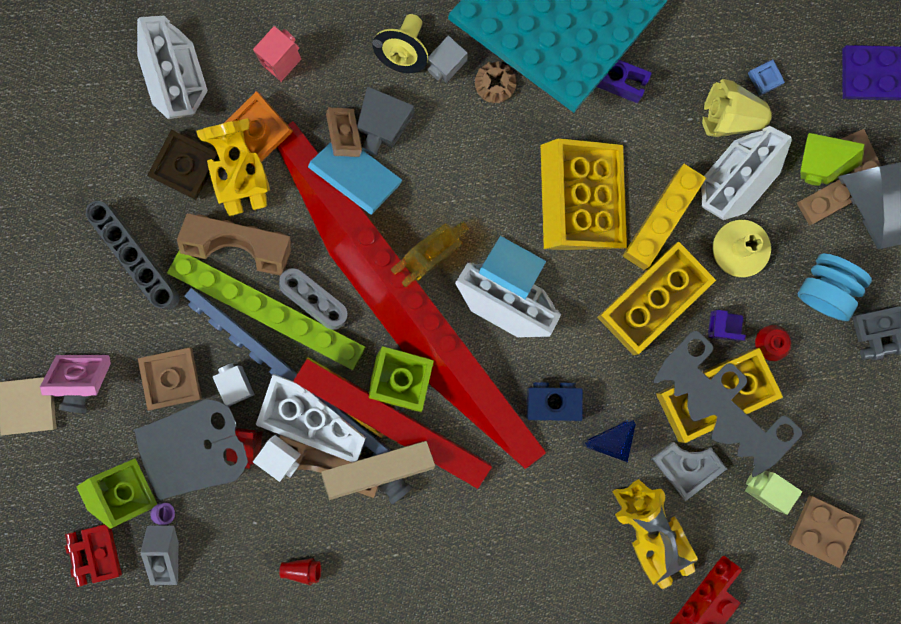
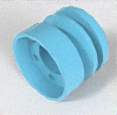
[797,253,872,321]

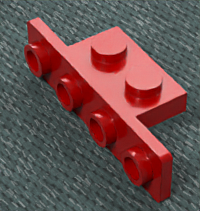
[670,556,742,624]

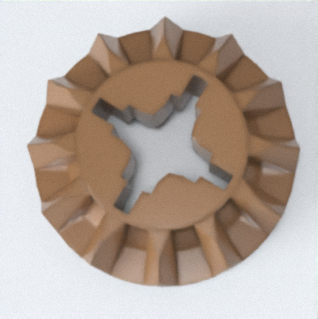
[475,61,516,103]

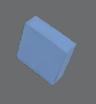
[748,60,785,96]

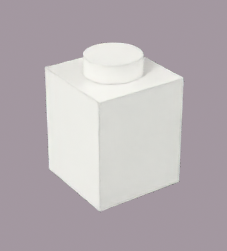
[213,363,255,406]
[253,435,301,482]

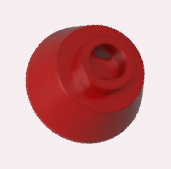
[755,325,791,361]

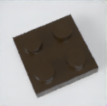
[147,129,219,200]

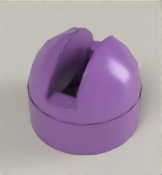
[150,503,175,525]

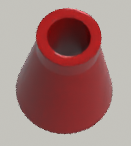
[279,558,321,586]

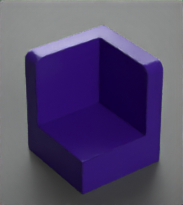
[708,310,746,342]

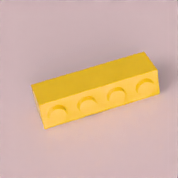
[622,164,706,270]

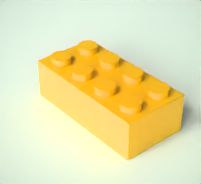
[597,241,716,355]
[656,348,783,443]

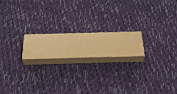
[321,441,435,500]

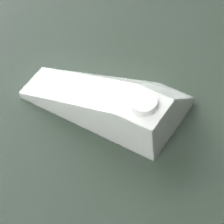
[256,374,366,463]

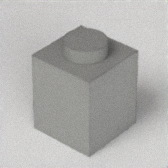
[427,36,468,83]

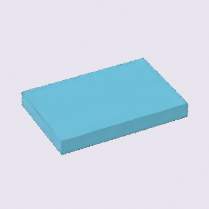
[308,142,402,215]

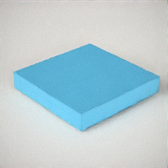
[479,236,546,299]

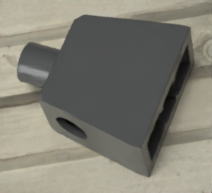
[357,87,415,155]

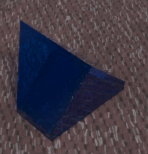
[582,419,636,463]

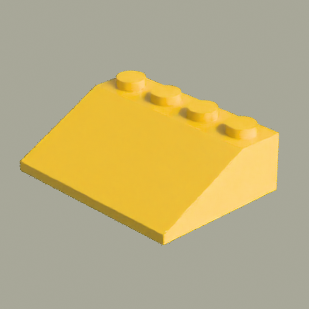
[541,138,627,250]

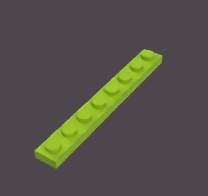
[167,250,366,370]

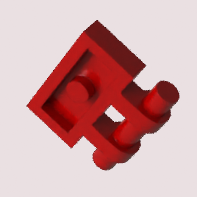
[65,524,122,587]

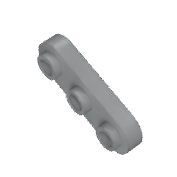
[279,268,347,329]

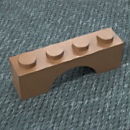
[177,213,291,276]
[279,435,379,498]

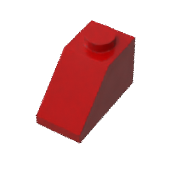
[225,428,263,468]

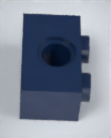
[527,382,583,421]

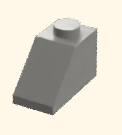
[140,525,179,585]

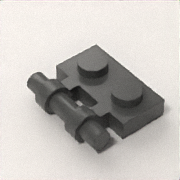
[852,306,901,360]

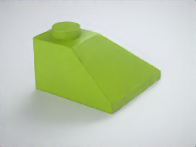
[800,133,865,186]
[369,346,434,412]
[76,458,157,529]

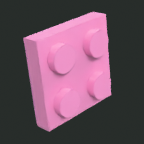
[40,355,111,396]

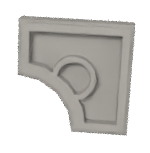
[651,442,727,501]

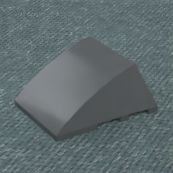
[838,162,901,249]

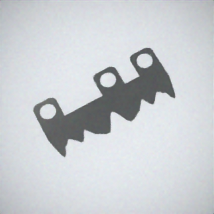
[654,331,802,477]

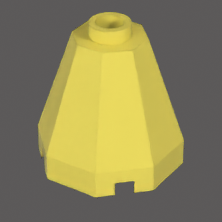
[702,79,772,137]

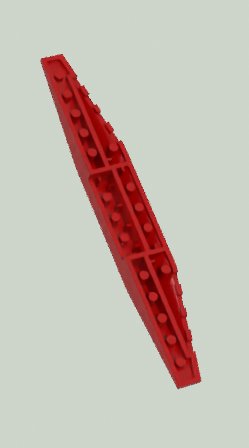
[277,121,546,469]

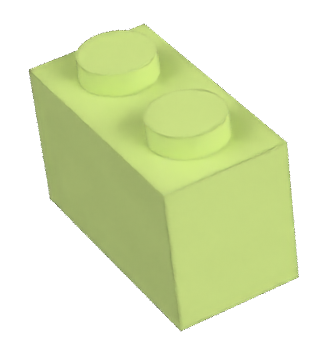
[745,471,802,515]

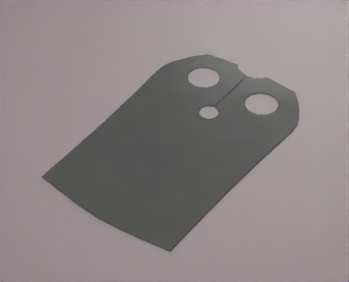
[134,399,248,500]

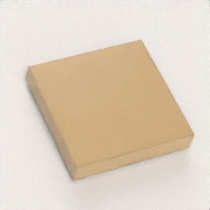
[0,377,57,436]

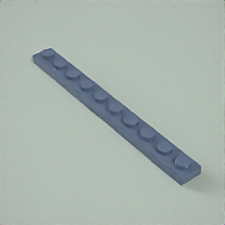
[185,288,392,457]

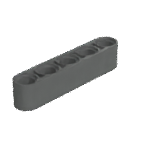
[86,201,180,310]

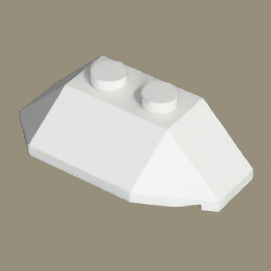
[137,16,208,119]
[701,126,792,220]
[455,263,561,337]

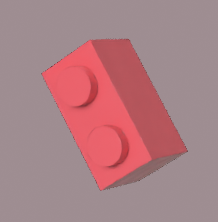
[253,26,301,82]

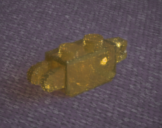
[391,221,470,287]

